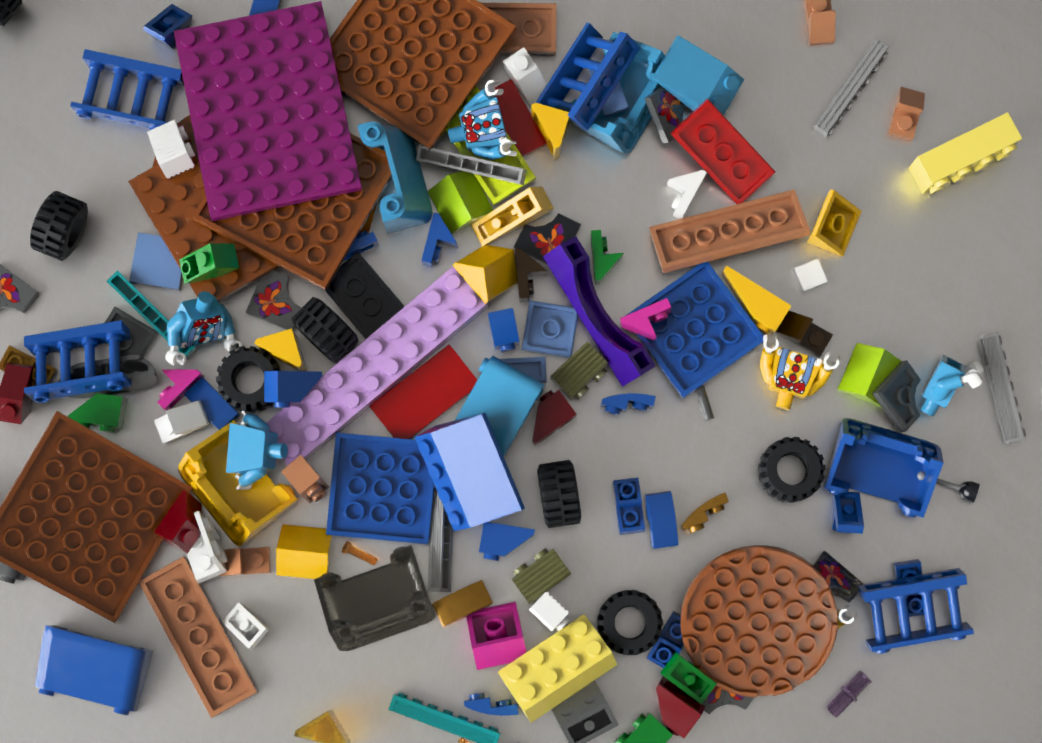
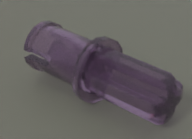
[827,670,872,717]

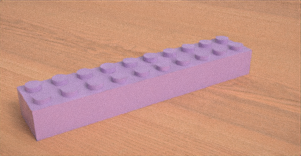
[266,267,488,465]

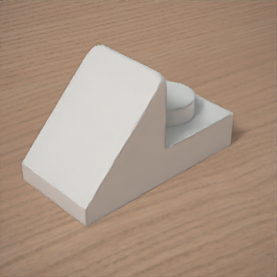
[667,170,707,219]
[154,400,210,444]
[222,602,269,651]

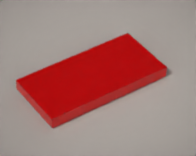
[670,98,776,204]
[369,344,477,439]

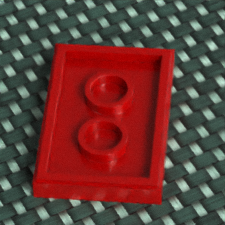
[493,79,547,157]

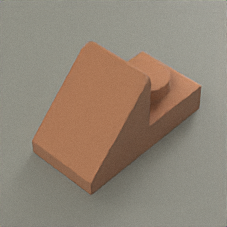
[804,0,836,45]
[888,87,925,141]
[219,547,271,576]

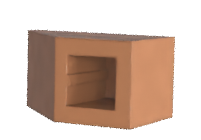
[281,455,329,503]

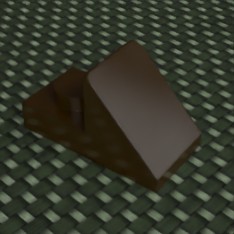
[515,248,547,303]
[775,311,833,358]

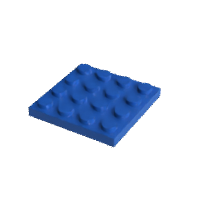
[625,262,763,399]
[326,432,434,544]

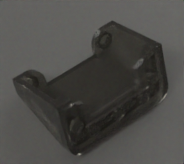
[314,545,436,651]

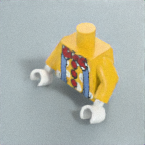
[760,334,840,410]

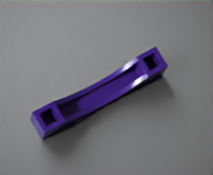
[543,236,656,387]

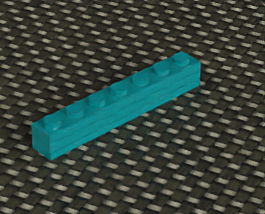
[106,270,197,360]
[388,692,501,743]

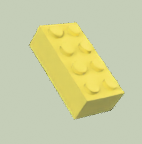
[909,112,1022,194]
[498,614,617,723]

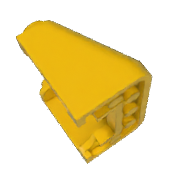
[178,420,297,546]

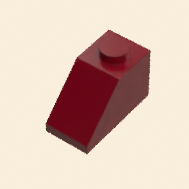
[0,362,33,424]
[532,390,577,446]
[154,490,202,554]
[656,676,705,738]

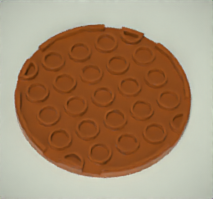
[680,545,838,697]

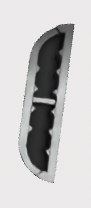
[58,355,157,398]

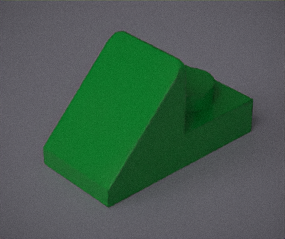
[590,230,624,285]
[660,653,717,704]

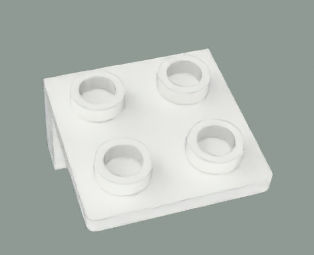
[187,511,228,583]

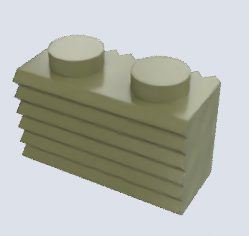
[550,341,608,400]
[512,548,571,604]

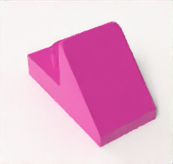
[620,298,671,341]
[157,369,205,411]

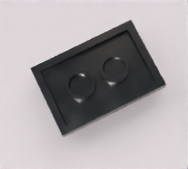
[324,252,405,339]

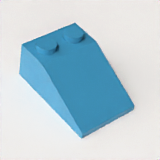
[652,36,745,115]

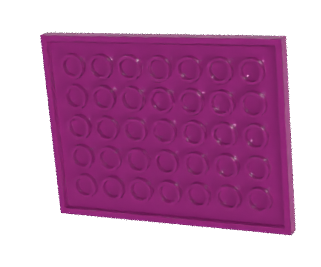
[174,1,362,221]

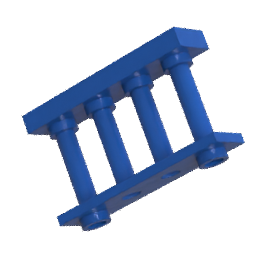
[535,22,640,131]
[70,49,184,131]
[24,320,132,403]
[858,568,974,654]

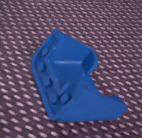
[824,418,944,518]
[35,625,153,715]

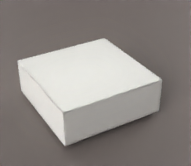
[794,259,828,292]

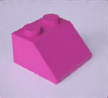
[466,602,526,670]

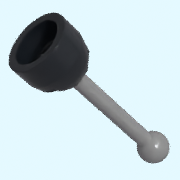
[917,471,980,503]

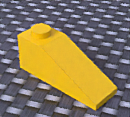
[471,187,554,246]
[722,266,791,335]

